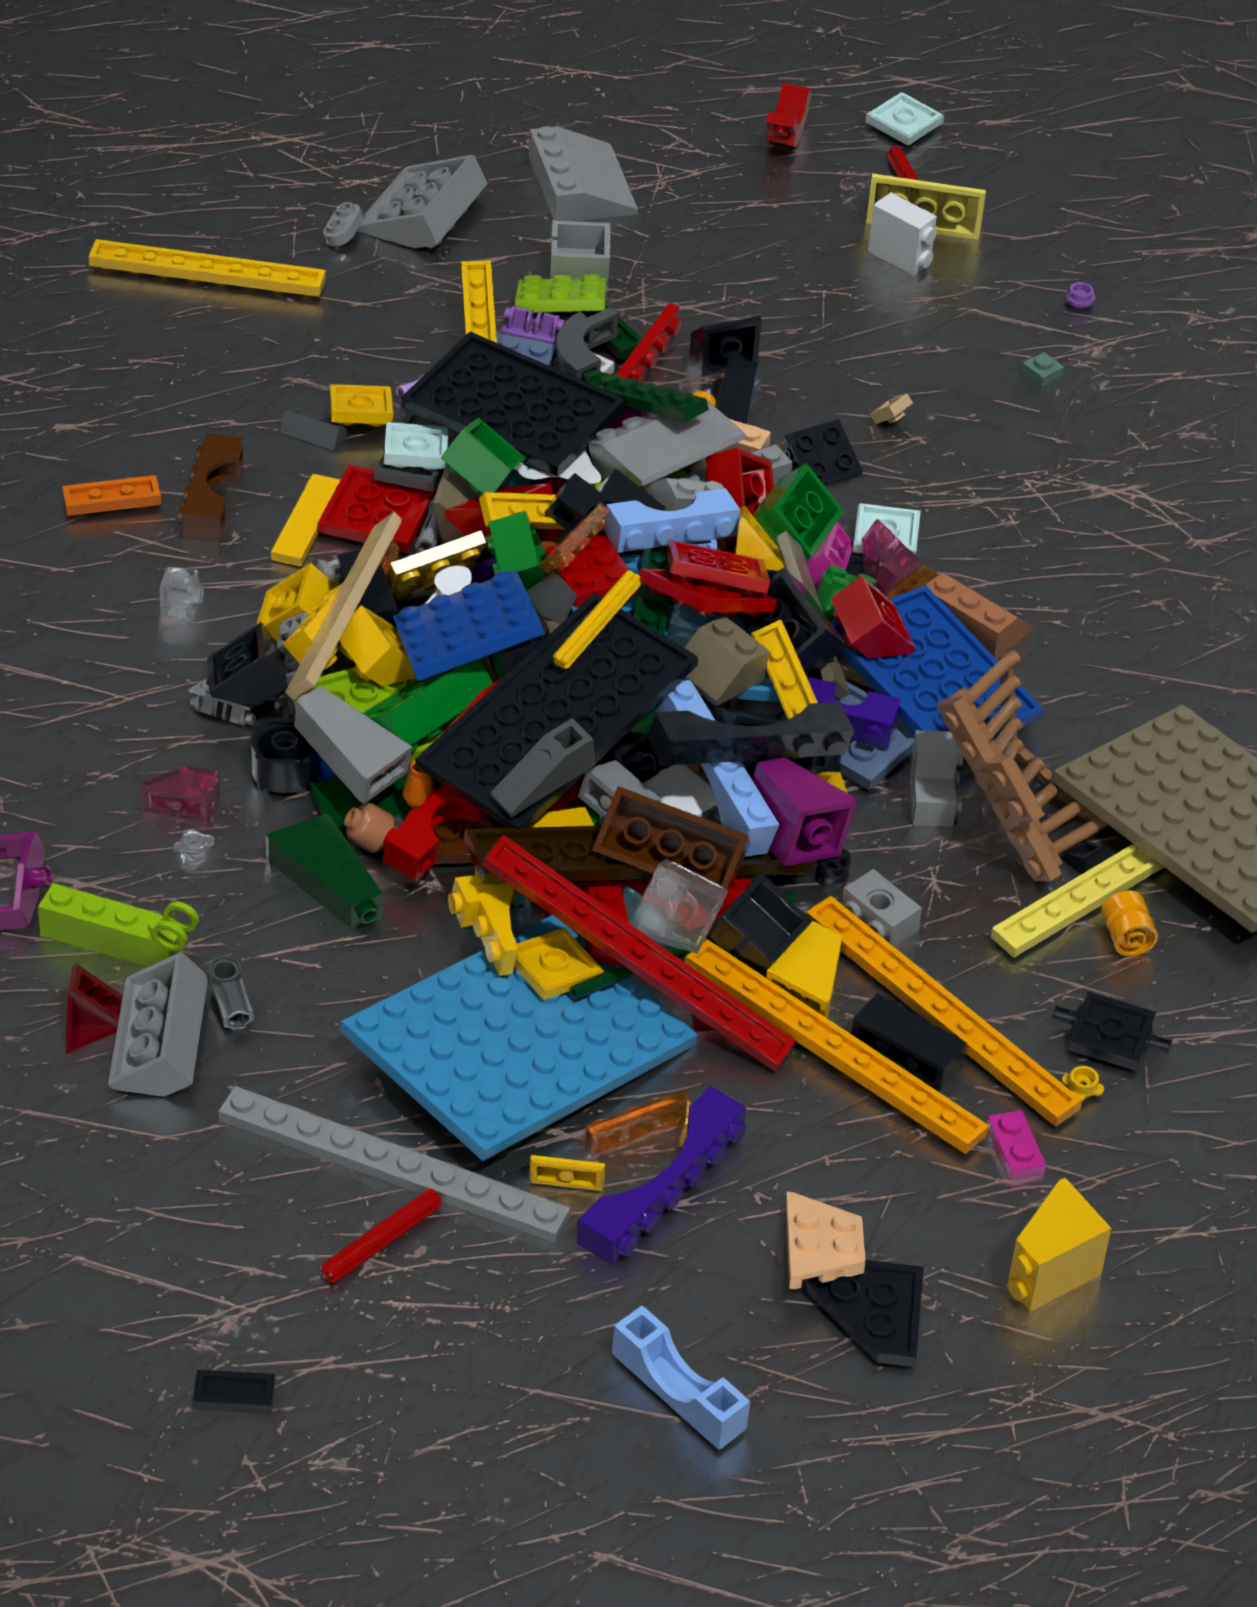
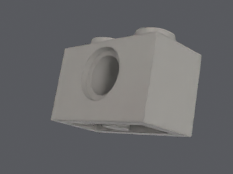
[842,869,922,947]

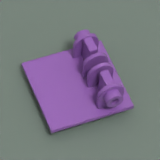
[500,303,571,344]

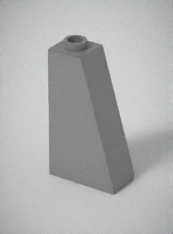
[294,685,412,804]

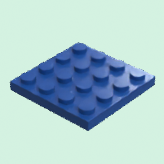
[393,570,545,681]

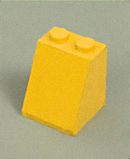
[1007,1178,1112,1312]

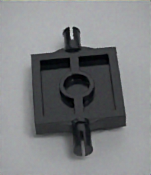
[1052,991,1173,1071]

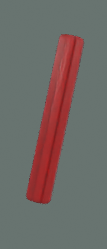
[320,1188,441,1283]

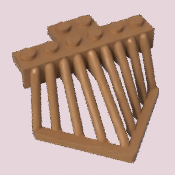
[936,650,1108,881]

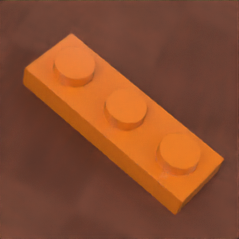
[62,475,161,516]

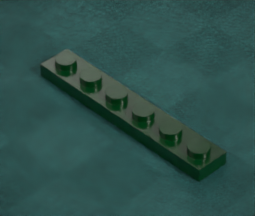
[581,369,709,422]

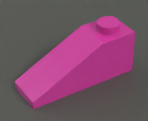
[806,522,854,589]

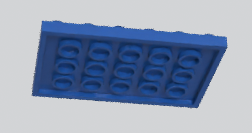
[831,585,1044,745]

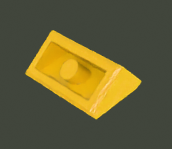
[529,1155,606,1191]

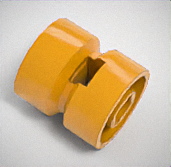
[1101,890,1158,957]

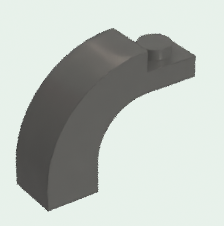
[556,307,618,379]

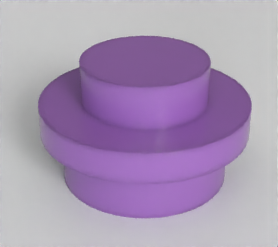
[1066,282,1095,309]

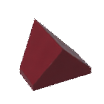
[65,964,123,1055]

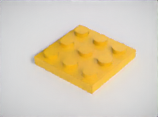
[386,531,486,602]

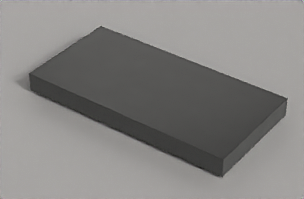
[374,411,459,492]

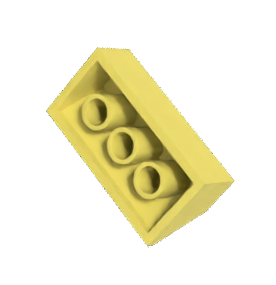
[866,174,986,240]

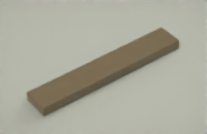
[776,531,850,699]

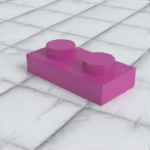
[986,1110,1046,1180]

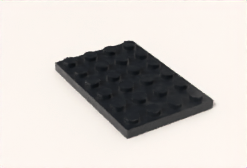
[401,331,625,476]

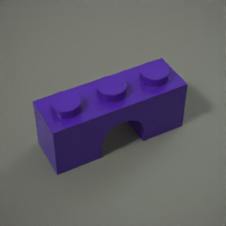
[807,677,901,749]

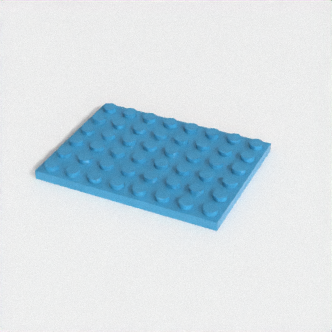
[340,915,698,1161]

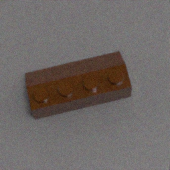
[592,786,750,901]

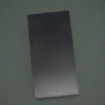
[193,1370,275,1414]

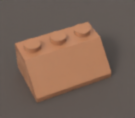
[926,572,1033,659]

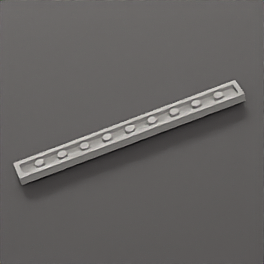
[218,1086,571,1243]

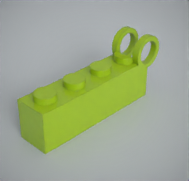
[38,883,199,967]

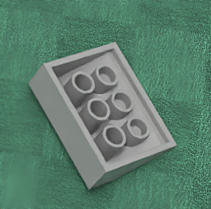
[529,126,638,221]
[356,154,488,248]
[588,401,747,486]

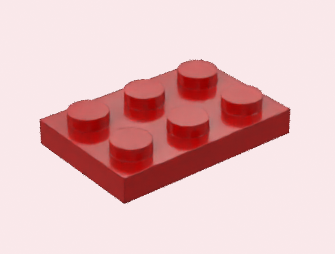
[545,536,638,607]

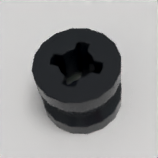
[815,848,851,889]

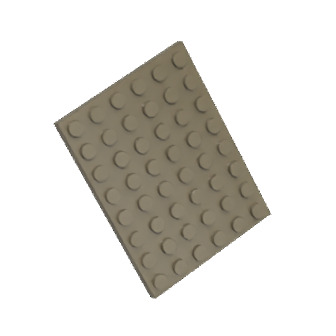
[1050,704,1257,933]

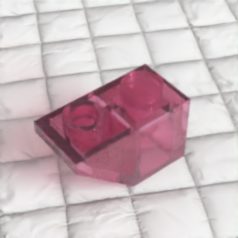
[862,519,922,598]

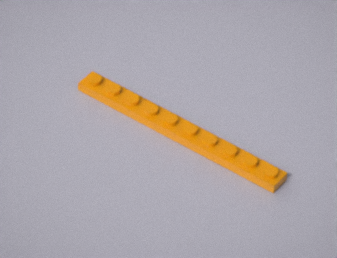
[806,896,1082,1127]
[685,939,989,1154]

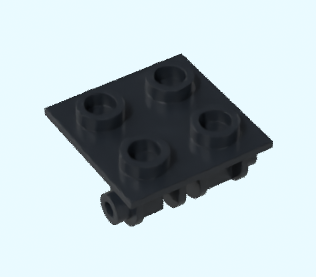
[784,419,863,485]

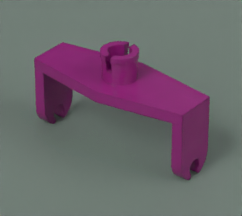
[0,831,53,931]

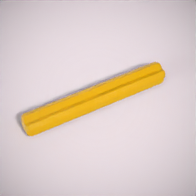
[553,570,641,669]

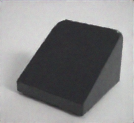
[1062,841,1112,875]

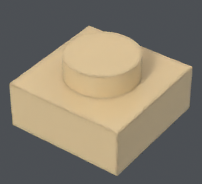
[870,393,913,424]

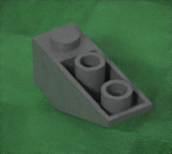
[491,718,596,817]

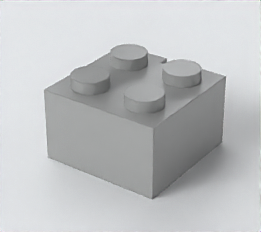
[550,220,610,287]

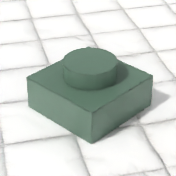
[1021,352,1064,387]

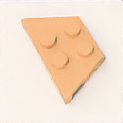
[785,1192,865,1289]

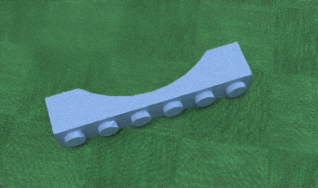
[653,680,779,857]

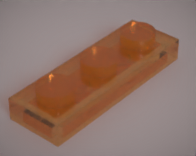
[539,502,610,574]
[585,1090,691,1159]

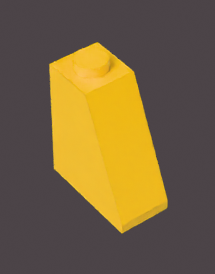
[766,921,842,1019]

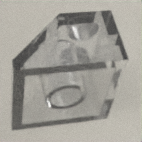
[630,859,729,954]

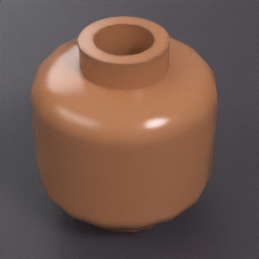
[344,802,397,853]

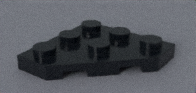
[807,1260,924,1367]

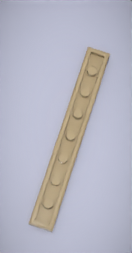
[285,512,402,699]

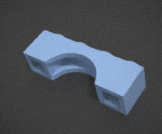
[604,488,740,553]
[612,1305,750,1450]

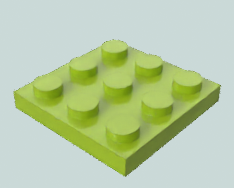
[515,273,607,313]

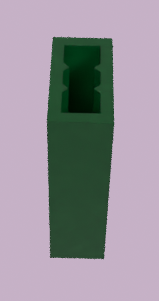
[266,813,383,929]

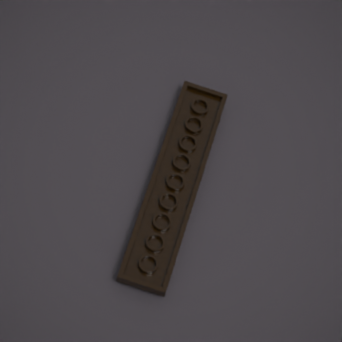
[463,822,811,885]

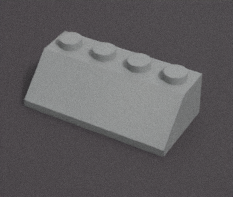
[108,951,208,1097]

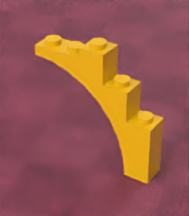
[448,807,595,976]

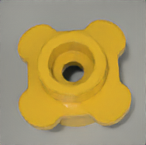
[1062,1066,1104,1101]

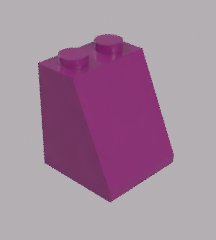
[752,758,858,867]

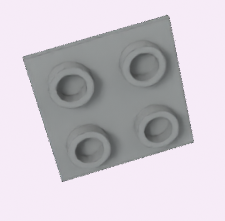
[189,677,257,726]

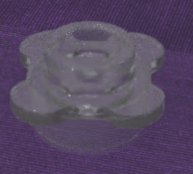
[174,829,214,863]

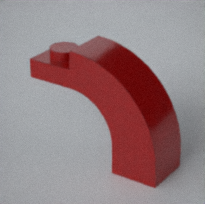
[766,83,811,147]

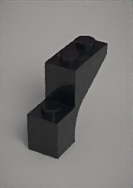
[544,469,666,532]

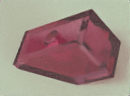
[141,766,220,824]

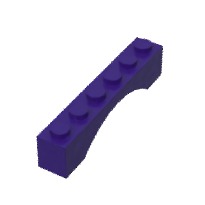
[577,1086,747,1266]

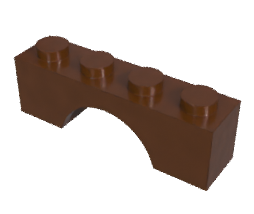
[177,433,244,542]

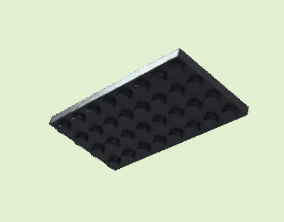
[415,593,698,829]

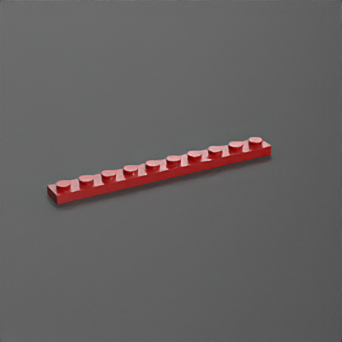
[542,303,682,495]
[481,835,795,1072]

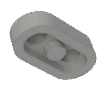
[323,202,364,246]

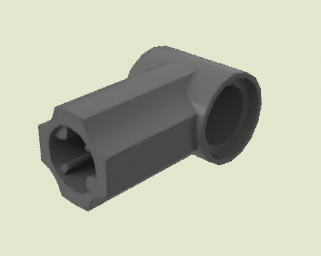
[209,956,254,1031]

